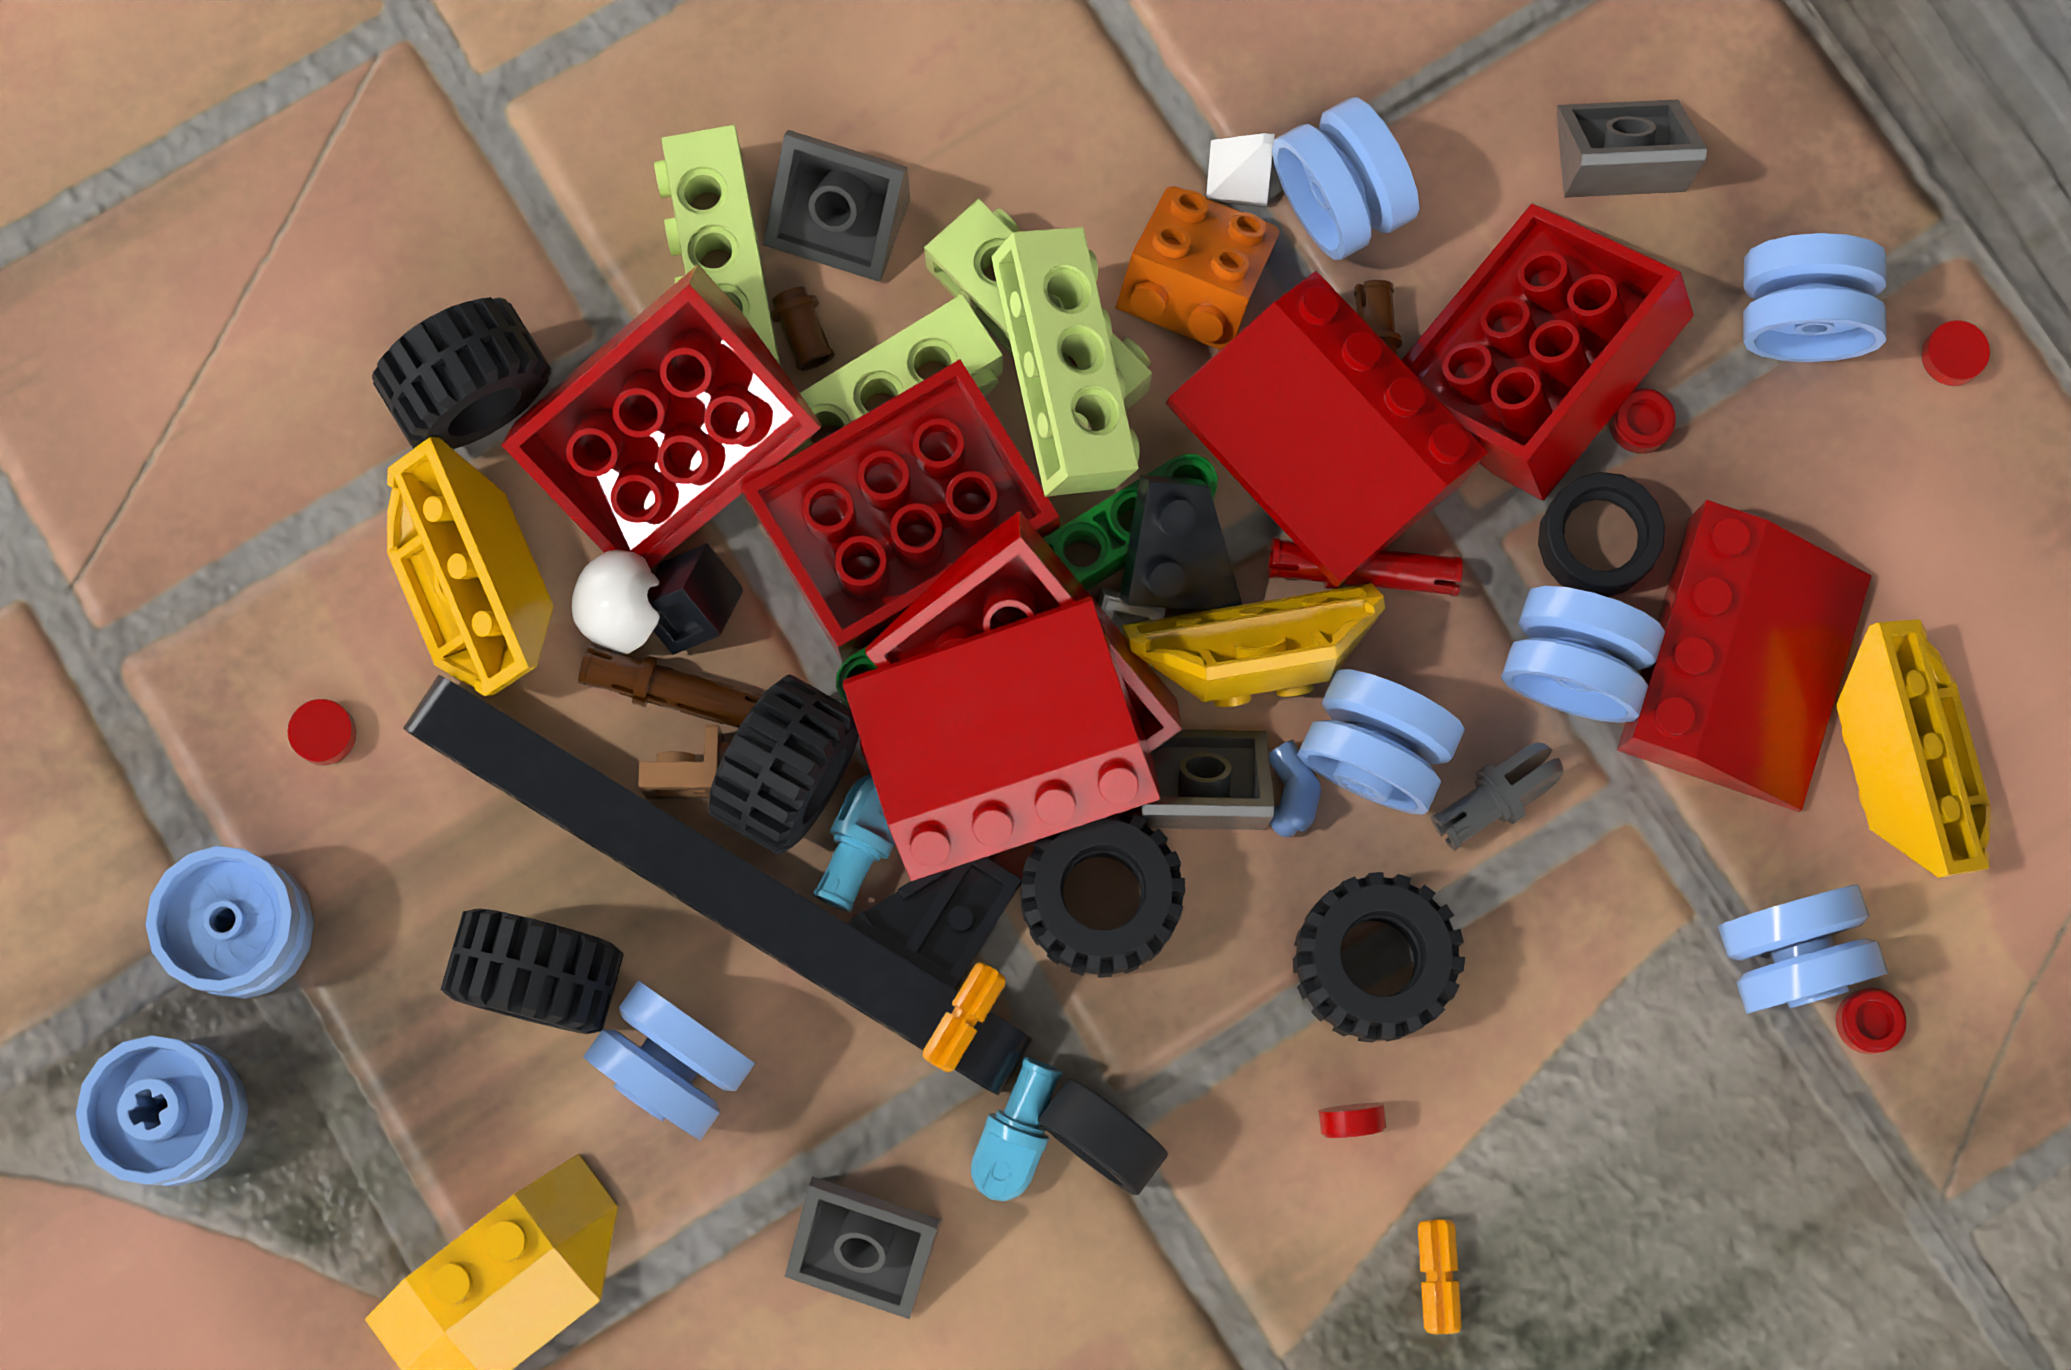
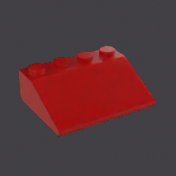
[1402,203,1694,501]
[501,264,822,569]
[1165,271,1489,588]
[740,359,1060,663]
[1617,500,1872,812]
[865,511,1182,752]
[843,596,1160,881]

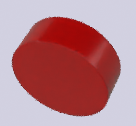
[1921,320,1990,386]
[1609,388,1676,454]
[287,699,357,765]
[1835,988,1907,1054]
[1318,1103,1387,1138]

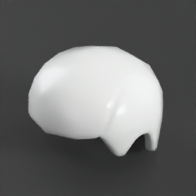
[572,549,660,654]

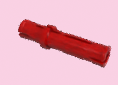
[1268,537,1463,597]

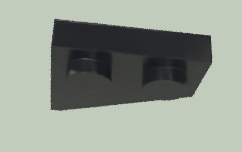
[1119,475,1242,610]
[848,857,1022,990]

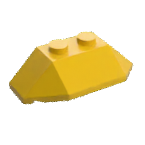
[387,437,554,696]
[1122,583,1385,707]
[1836,619,1991,878]
[365,1154,619,1370]

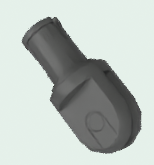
[1431,742,1564,850]

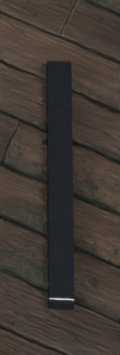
[403,675,1033,1096]

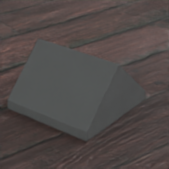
[1557,99,1707,198]
[763,130,910,282]
[1138,730,1274,830]
[785,1176,942,1319]

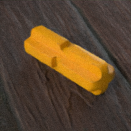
[923,962,1006,1073]
[1418,1219,1462,1334]

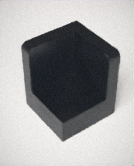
[647,543,743,655]

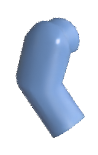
[1269,739,1321,837]

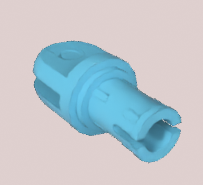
[813,774,895,912]
[971,1057,1063,1201]

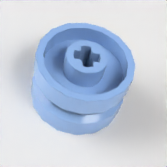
[1272,97,1420,260]
[1743,233,1887,362]
[1501,586,1665,723]
[1297,669,1465,815]
[145,846,314,999]
[1718,884,1889,1014]
[583,980,755,1140]
[76,1035,249,1186]

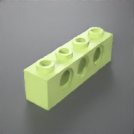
[654,124,781,366]
[924,198,1152,431]
[991,227,1140,497]
[774,294,1003,467]

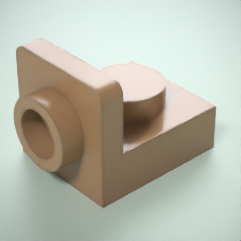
[638,725,731,799]

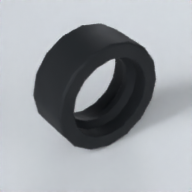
[1538,472,1665,597]
[1038,1079,1168,1195]

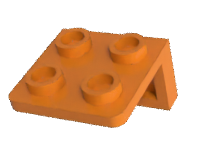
[1115,186,1279,350]

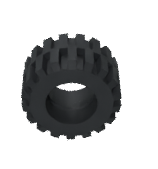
[372,297,551,449]
[708,674,859,855]
[1021,813,1186,978]
[1292,872,1465,1043]
[440,908,624,1034]

